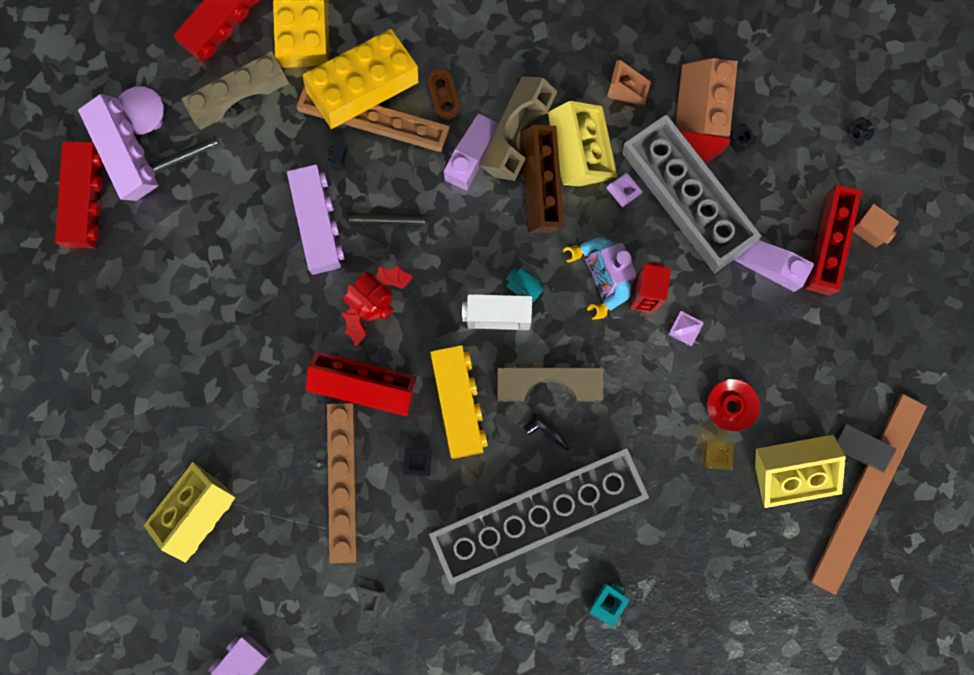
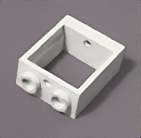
[462,295,532,330]

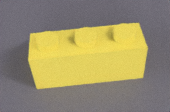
[548,101,618,186]
[755,435,846,508]
[144,462,236,563]

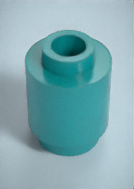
[506,267,545,304]

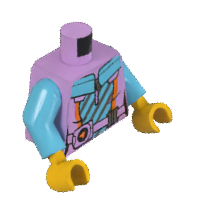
[563,237,637,320]

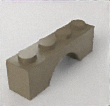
[181,51,289,130]
[479,76,558,181]
[497,363,604,402]

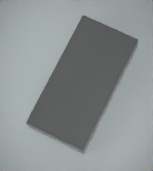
[837,424,896,473]

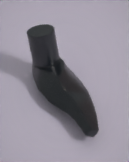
[524,413,570,450]

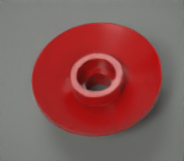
[707,379,760,432]

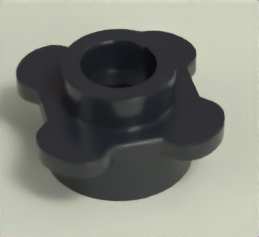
[848,117,875,146]
[728,124,756,153]

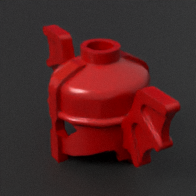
[342,266,414,346]

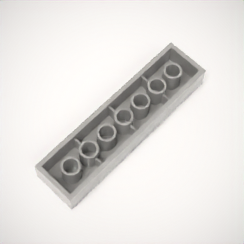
[429,448,649,585]

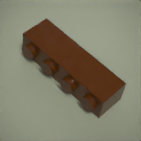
[521,125,564,233]

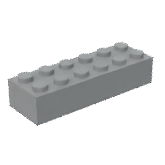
[622,114,761,273]

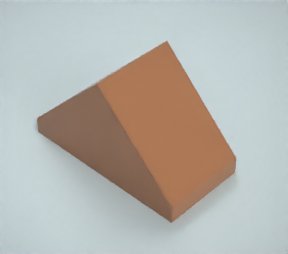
[607,60,651,105]

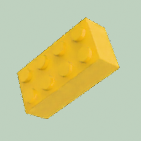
[273,0,330,68]
[302,29,418,129]
[431,345,488,459]

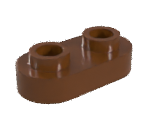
[428,69,460,120]

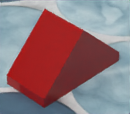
[679,130,730,164]

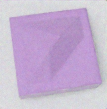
[607,173,643,207]
[668,311,704,346]

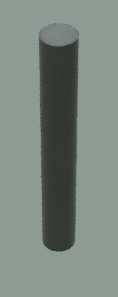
[149,136,219,173]
[349,213,426,225]

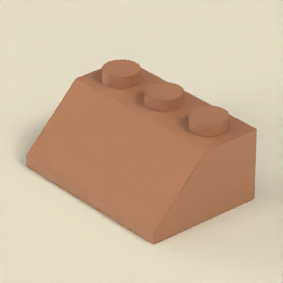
[675,58,738,138]

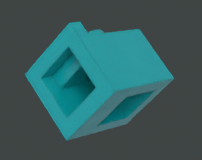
[587,582,630,628]

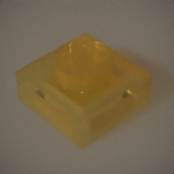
[704,442,734,470]

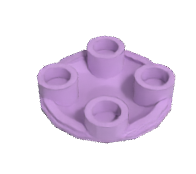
[118,86,164,134]

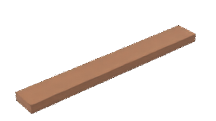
[810,394,927,595]

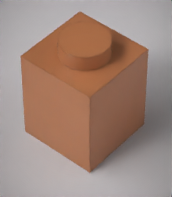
[853,204,899,248]

